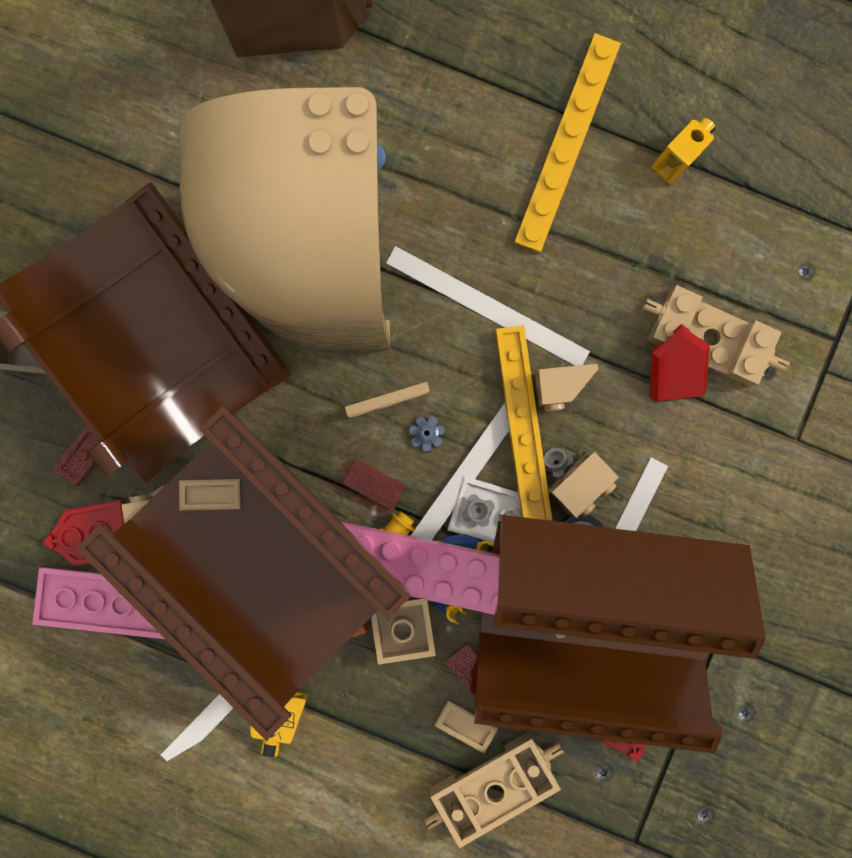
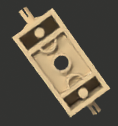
[643,285,790,387]
[424,731,564,849]

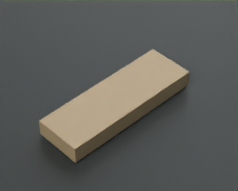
[345,382,430,418]

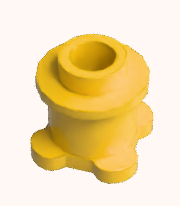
[380,511,415,535]

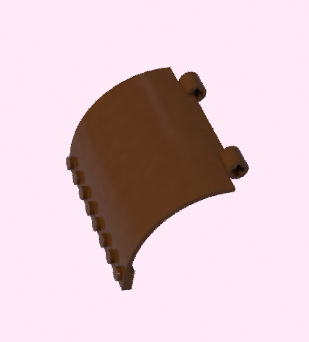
[0,182,291,486]

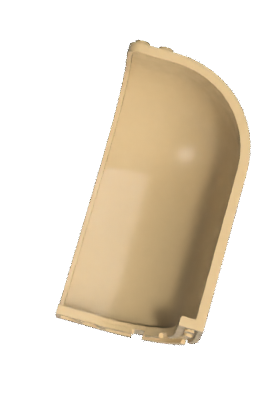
[179,87,390,350]

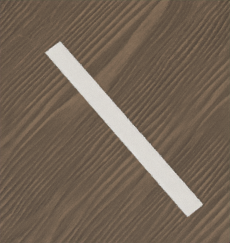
[386,246,590,366]
[411,403,509,540]
[615,457,668,531]
[161,694,233,762]

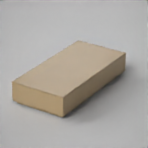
[179,479,241,511]
[434,699,498,754]

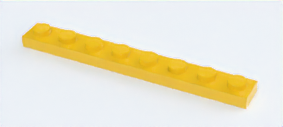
[514,33,621,254]
[495,325,553,521]

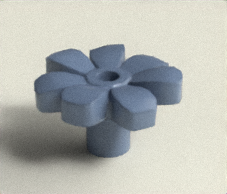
[409,416,445,452]

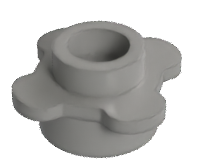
[544,447,574,478]
[462,494,495,527]

